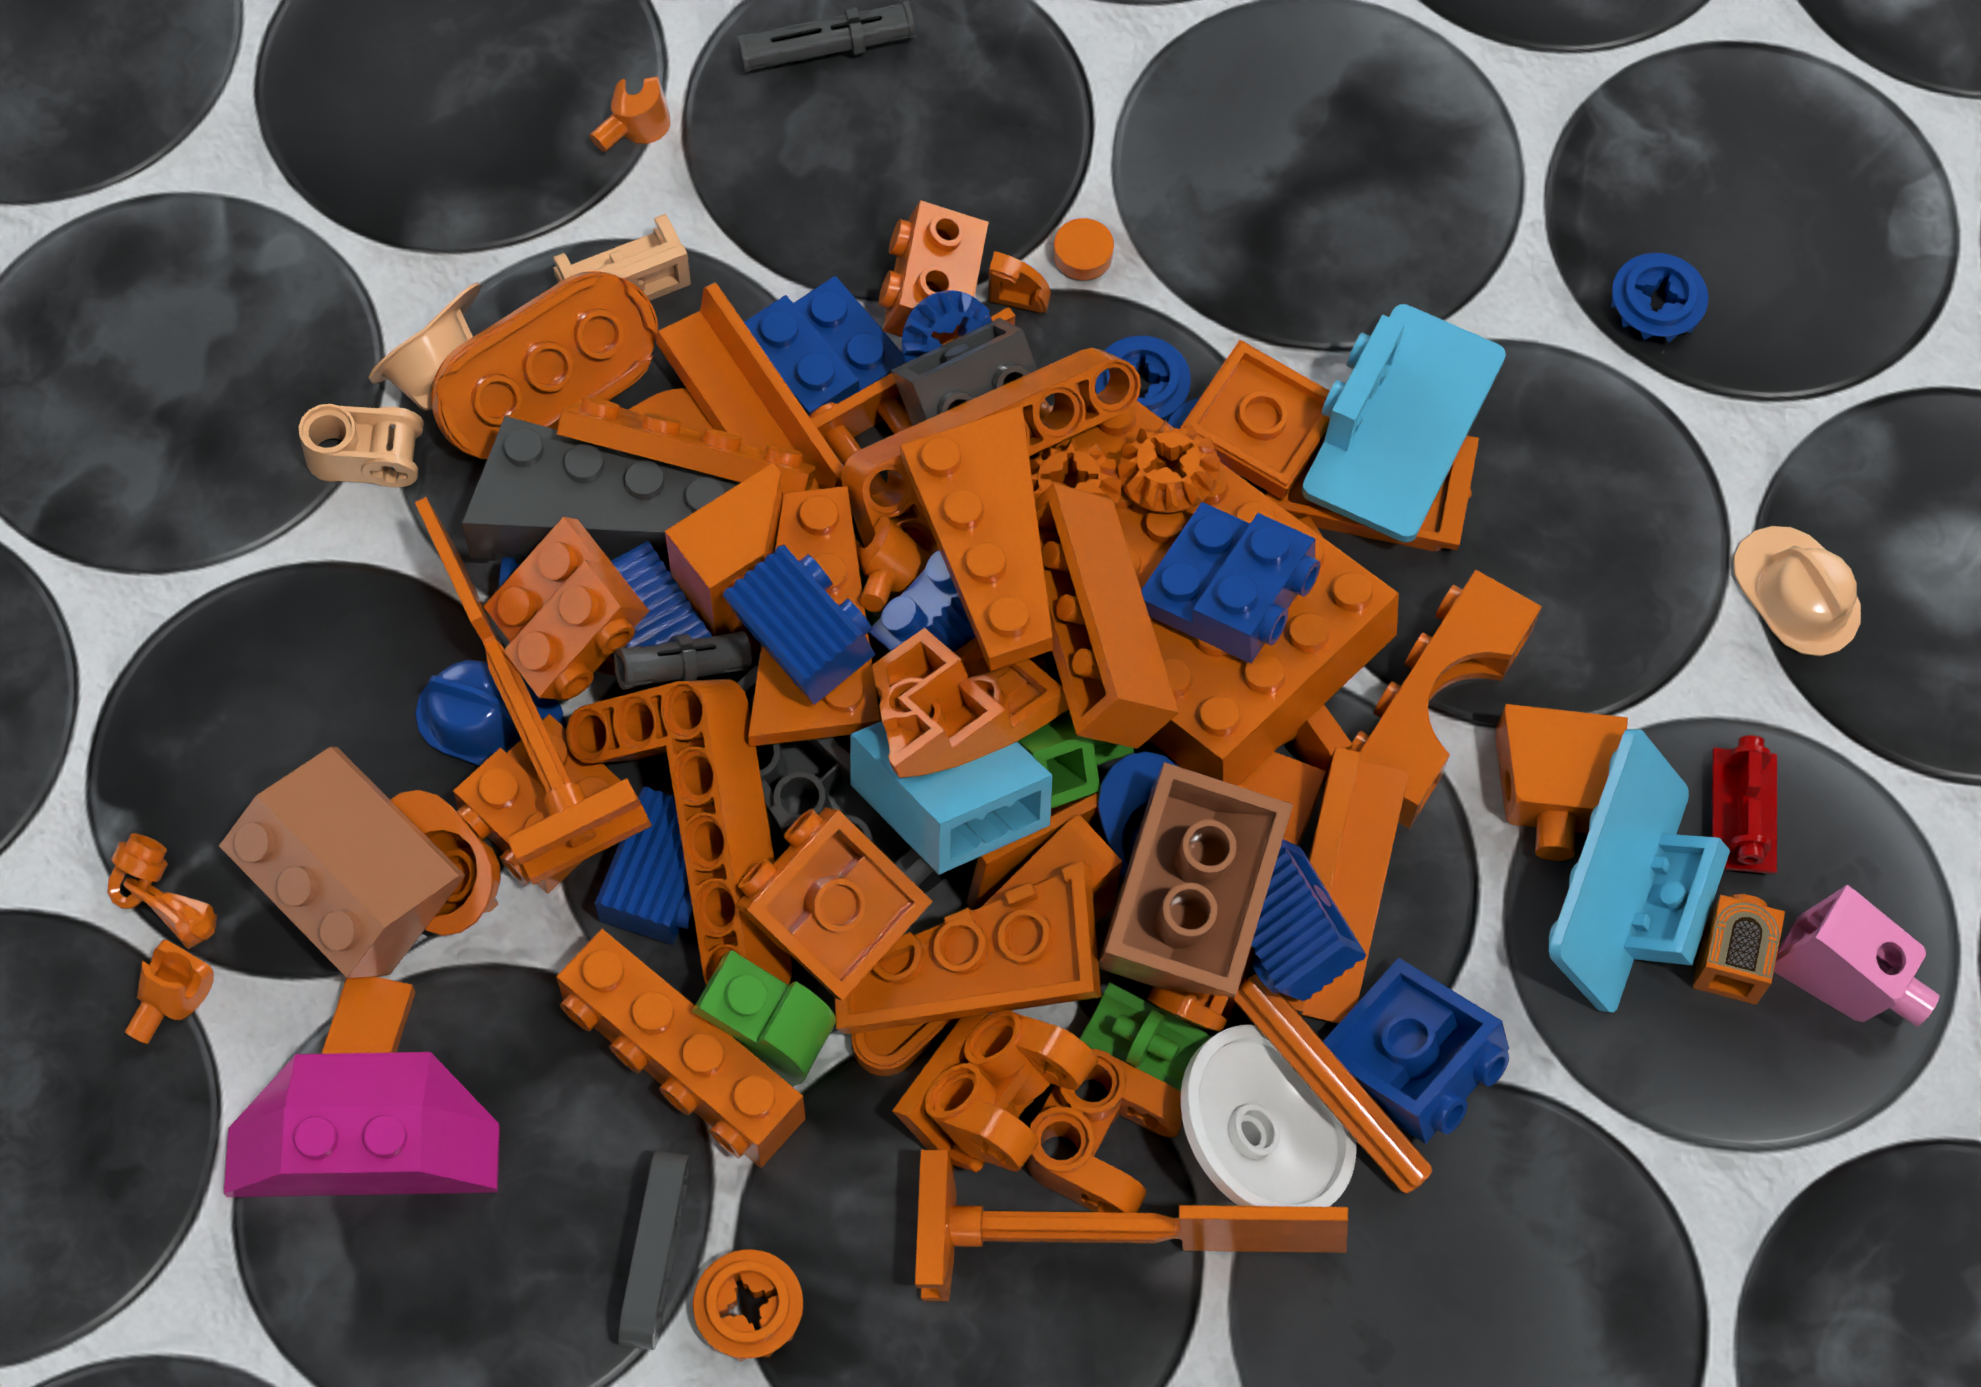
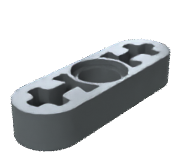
[619,1150,691,1350]

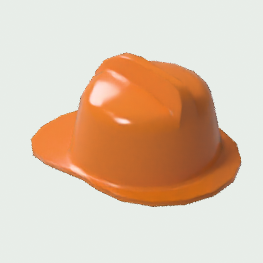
[390,790,501,936]

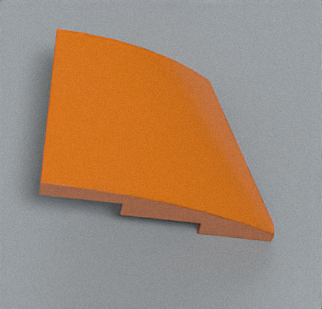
[872,628,1069,778]

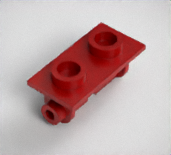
[1711,735,1777,875]

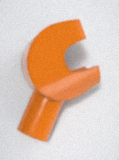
[589,76,671,153]
[857,516,932,612]
[125,939,214,1044]

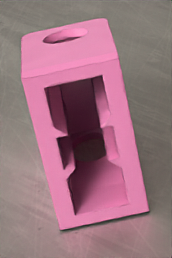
[1774,885,1940,1027]

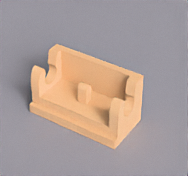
[553,214,691,301]

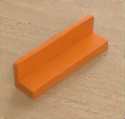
[656,283,843,496]
[1281,747,1408,1024]

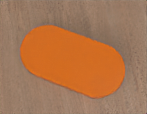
[431,271,658,459]

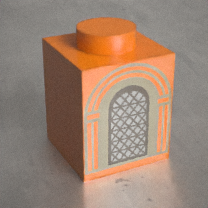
[1692,894,1785,1005]

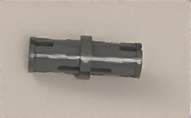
[614,631,752,690]

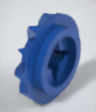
[1611,253,1708,343]
[902,290,992,363]
[1095,336,1191,421]

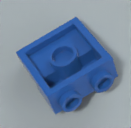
[744,275,906,416]
[1141,502,1320,664]
[1323,957,1509,1144]

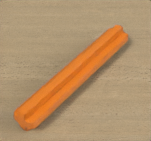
[1233,974,1432,1193]

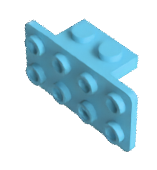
[1302,304,1506,542]
[1549,729,1730,1013]

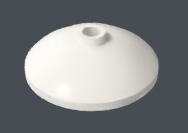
[1181,1025,1356,1207]

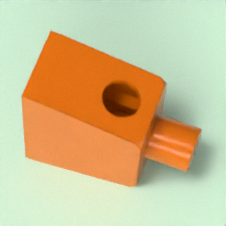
[1495,704,1628,861]

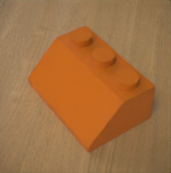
[665,463,783,658]

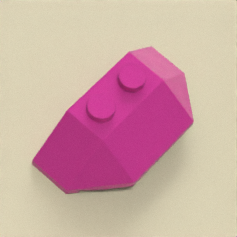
[224,1052,500,1197]

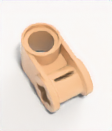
[299,404,424,487]

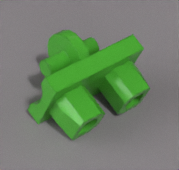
[1080,983,1212,1092]

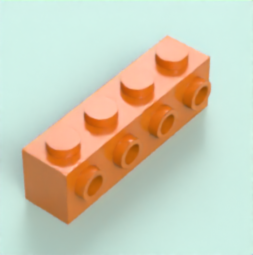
[1035,483,1179,749]
[556,929,805,1168]

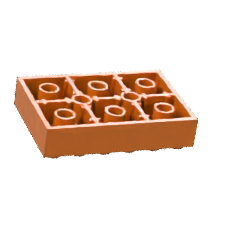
[1032,400,1399,786]

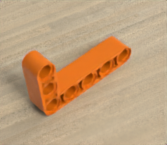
[841,348,1141,605]
[566,679,792,986]

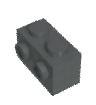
[891,318,1037,426]

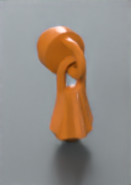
[107,833,217,949]

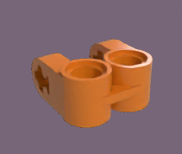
[924,1010,1098,1172]
[1026,1049,1183,1213]

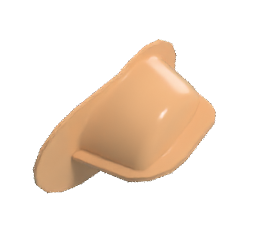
[368,282,481,411]
[1734,526,1861,656]

